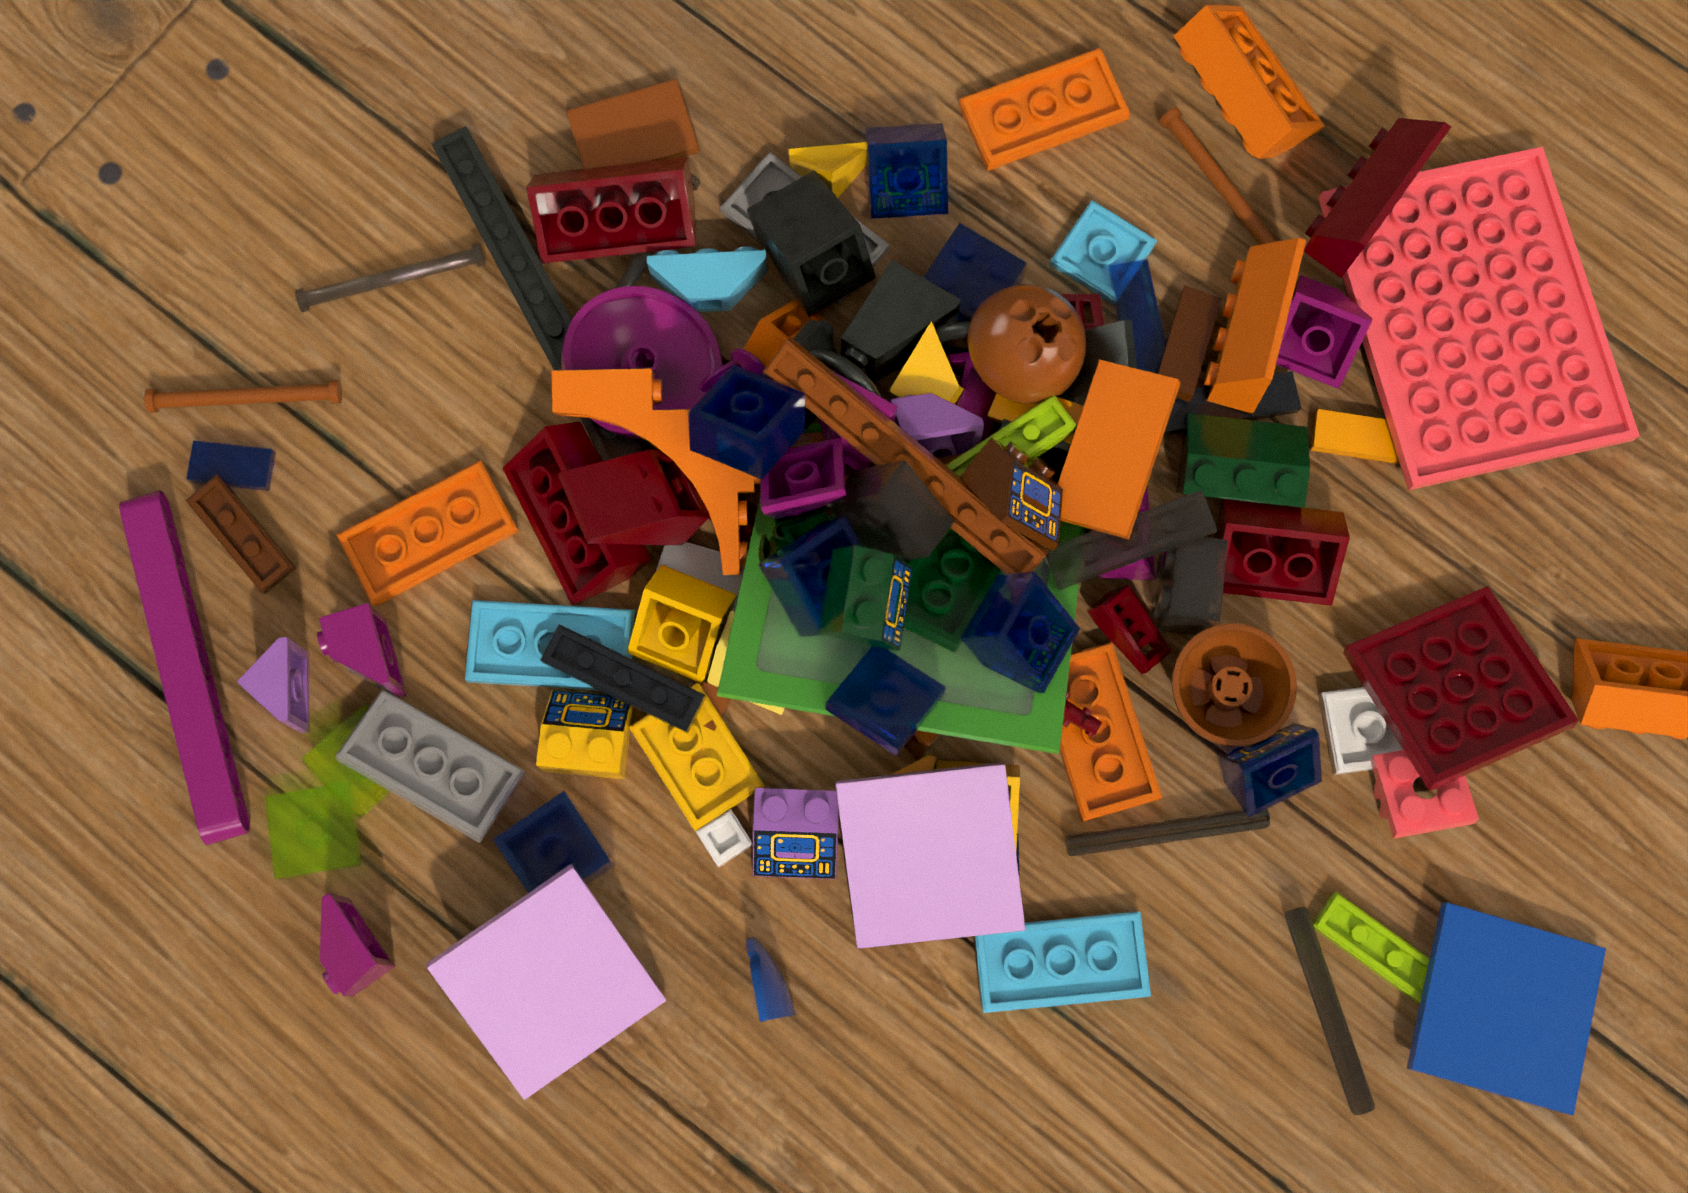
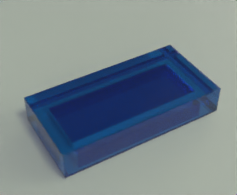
[186,441,276,491]

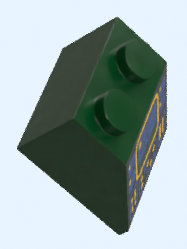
[819,545,913,651]

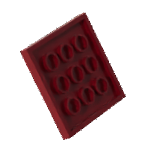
[1343,586,1579,791]

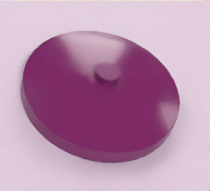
[561,286,722,439]

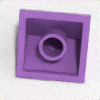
[237,637,310,733]

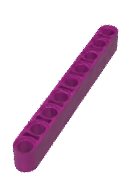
[119,490,250,846]

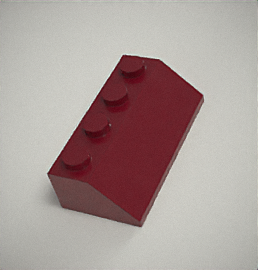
[1304,118,1452,278]
[526,157,696,264]
[502,421,652,606]

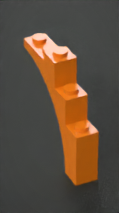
[551,369,761,575]

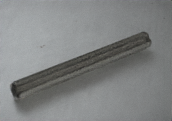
[1065,805,1270,856]
[1284,907,1375,1115]

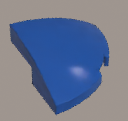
[746,937,796,1022]

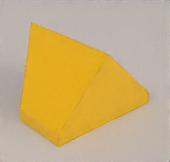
[789,142,867,198]
[889,321,964,404]

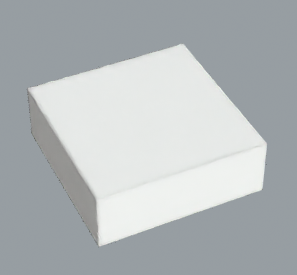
[696,809,753,868]

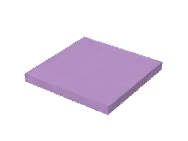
[836,762,1025,949]
[426,864,666,1100]

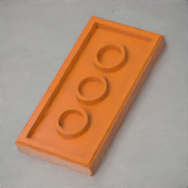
[958,48,1130,171]
[1058,360,1180,539]
[337,460,519,607]
[1060,642,1162,822]

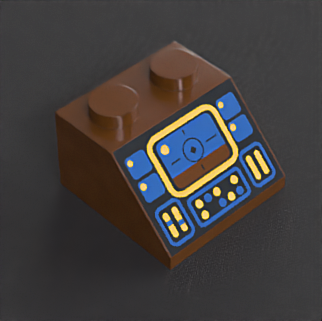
[960,438,1063,551]

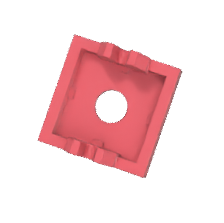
[1370,750,1479,839]

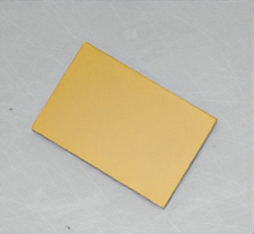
[629,683,765,832]

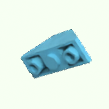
[647,247,767,312]

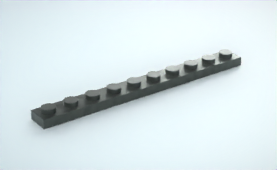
[431,126,643,461]

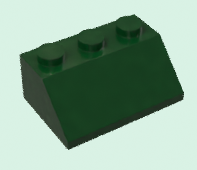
[1176,413,1310,508]

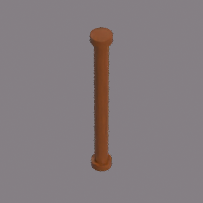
[1159,107,1278,245]
[144,379,342,413]

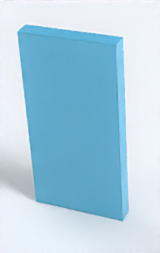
[465,600,636,690]
[974,911,1151,1013]

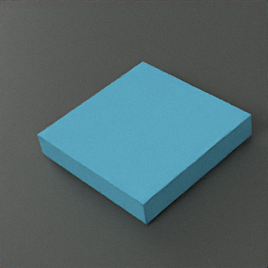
[1049,200,1158,306]

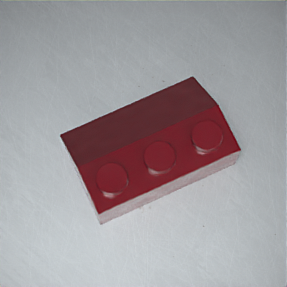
[1211,498,1350,606]

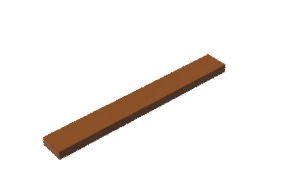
[763,337,1049,586]

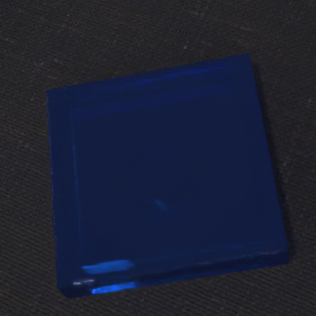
[825,646,946,756]

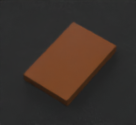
[566,79,700,169]

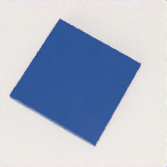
[1406,902,1606,1116]

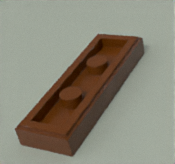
[1156,285,1222,402]
[185,474,297,594]

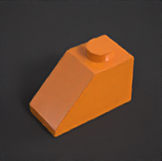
[743,299,827,367]

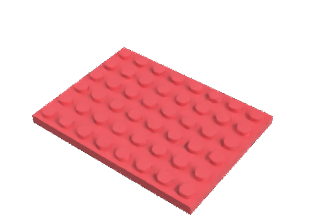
[1318,147,1640,490]

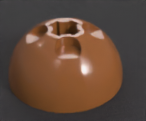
[968,284,1086,404]
[1172,623,1297,747]

